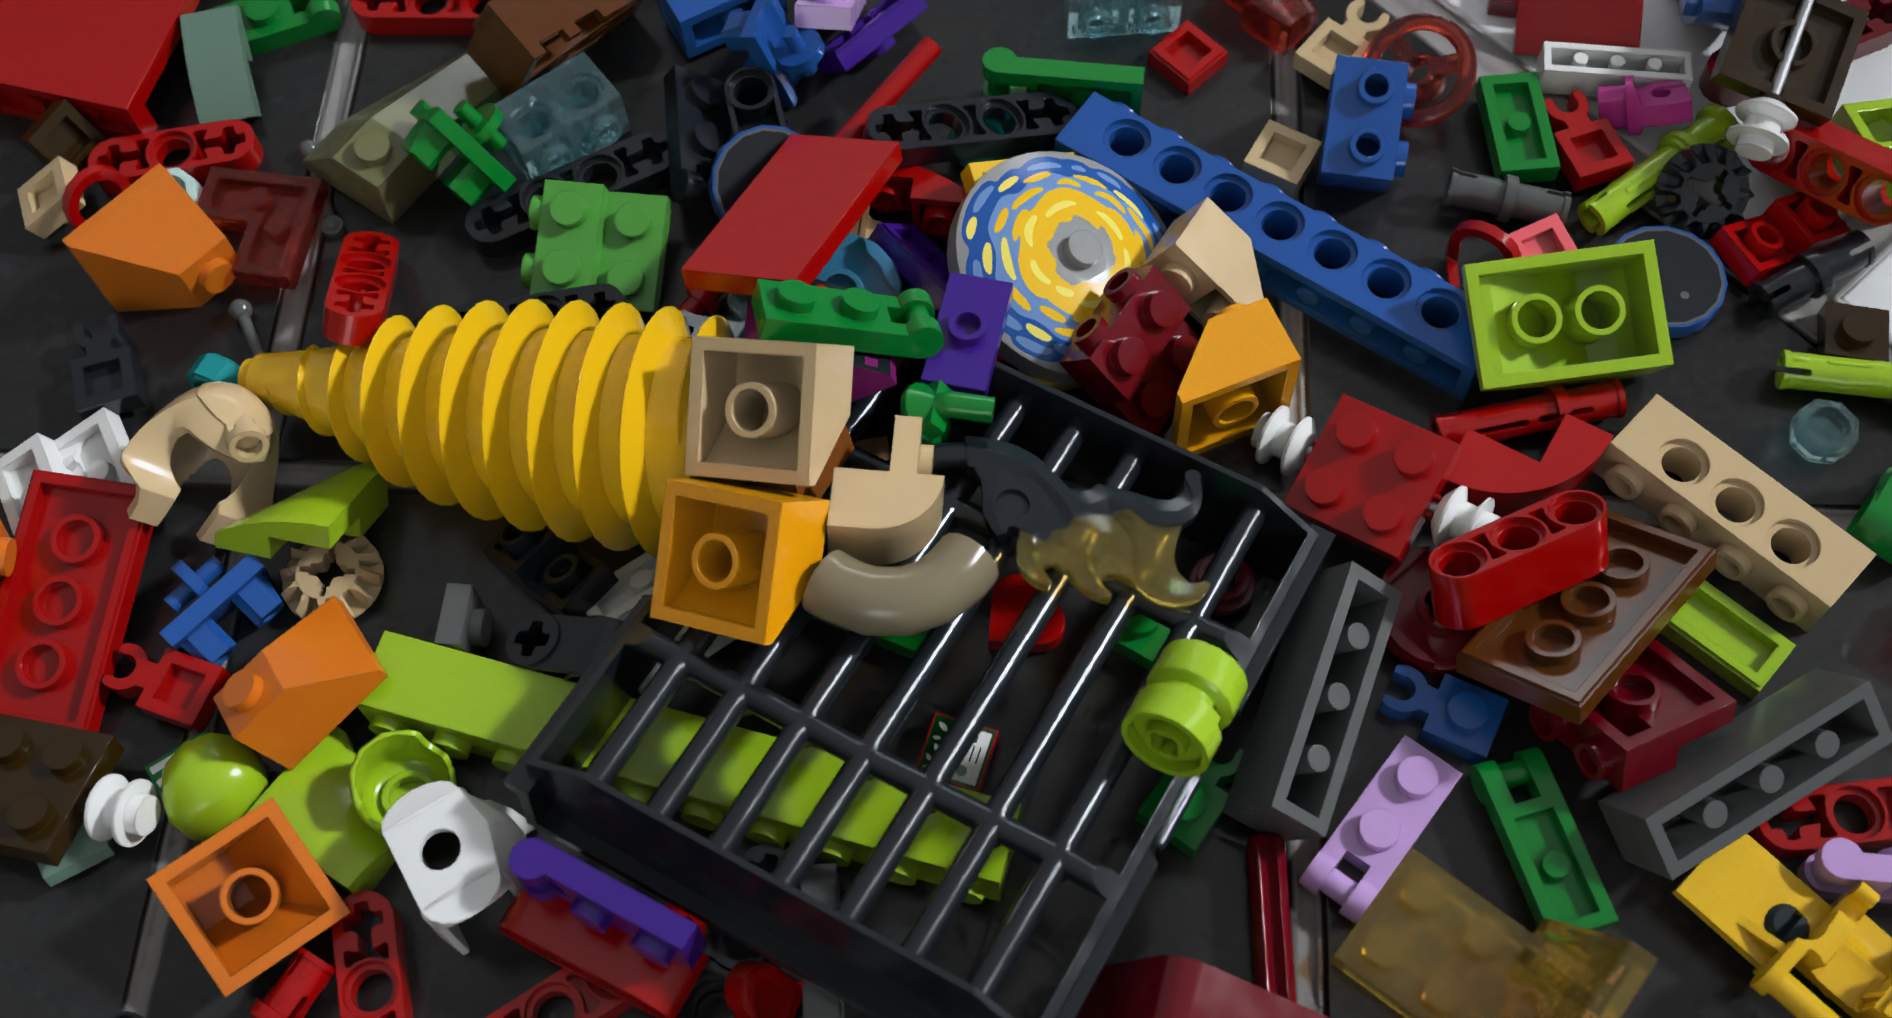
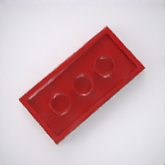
[681,134,903,296]
[0,469,154,733]

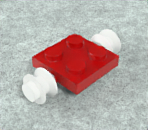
[1251,393,1501,565]

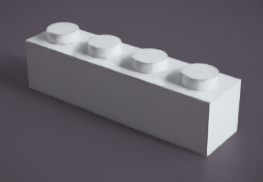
[1536,41,1693,97]

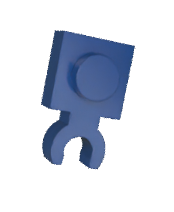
[1378,664,1509,764]

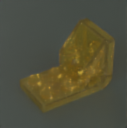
[1330,848,1659,1018]

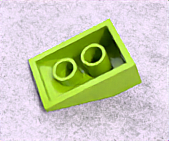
[1461,239,1674,391]

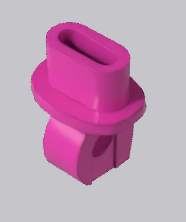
[1598,75,1693,136]

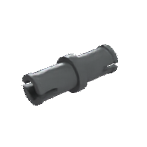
[1442,167,1572,225]

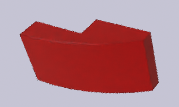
[870,166,966,237]
[1709,192,1852,287]

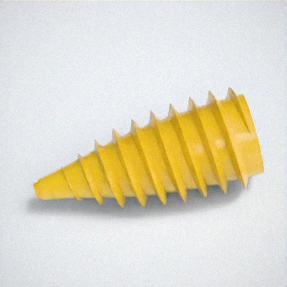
[238,299,734,558]

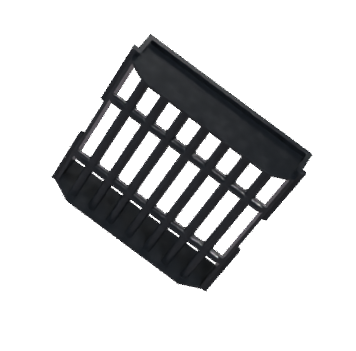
[504,356,1336,1018]

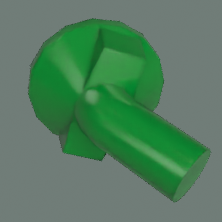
[900,380,996,445]

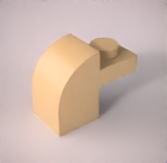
[827,415,945,566]

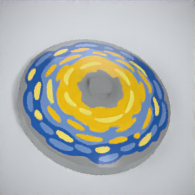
[947,151,1167,386]

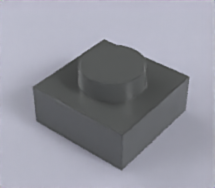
[434,583,493,656]

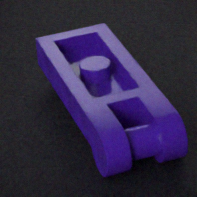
[509,837,708,970]

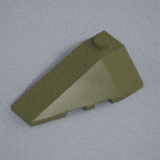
[302,51,509,225]

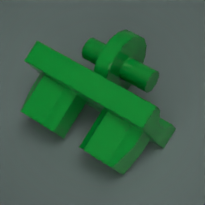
[401,99,516,207]

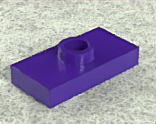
[817,0,929,75]
[868,223,949,313]
[921,272,1013,396]

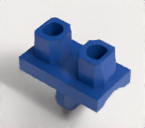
[721,0,825,107]
[159,554,285,666]

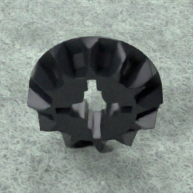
[1655,143,1755,240]

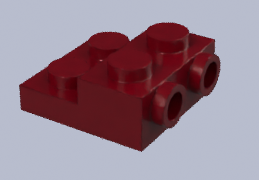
[1059,265,1200,436]
[1528,639,1737,793]

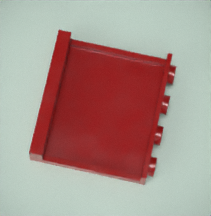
[0,0,200,137]

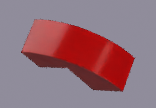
[1440,413,1614,518]

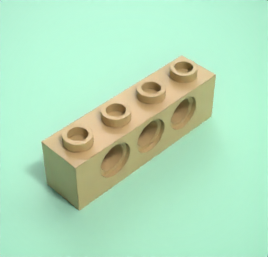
[1594,394,1877,633]

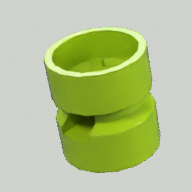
[1121,638,1248,778]

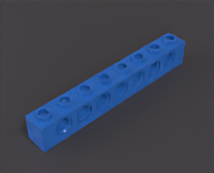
[1054,92,1478,402]

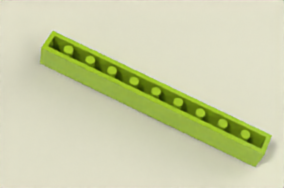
[357,630,1022,904]

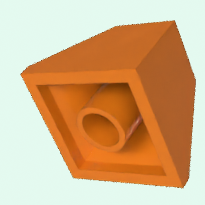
[62,163,246,312]
[213,596,388,771]
[146,797,351,997]

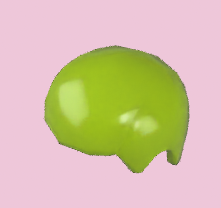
[348,729,457,834]
[161,733,269,842]

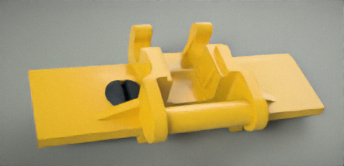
[1672,834,1892,1018]

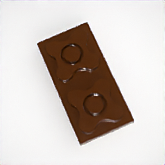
[1456,510,1717,725]

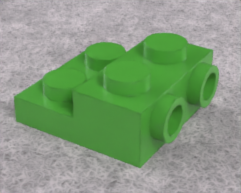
[521,179,672,317]

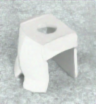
[381,781,535,955]

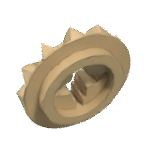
[279,534,384,619]

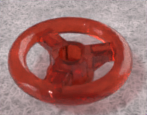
[1362,13,1477,128]

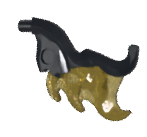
[931,435,1211,609]

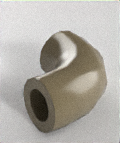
[802,533,999,636]

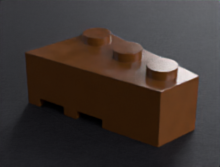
[466,0,643,104]

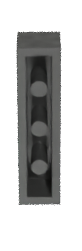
[1223,561,1403,841]
[1597,668,1892,880]

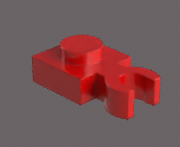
[1544,90,1635,192]
[101,643,232,734]

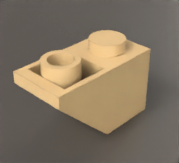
[1141,197,1264,328]

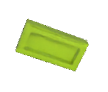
[1660,580,1796,700]

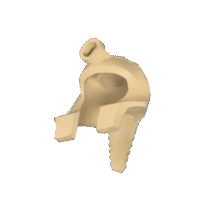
[120,381,279,546]

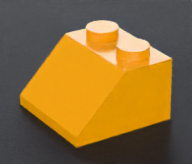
[1170,298,1301,455]
[650,477,830,645]

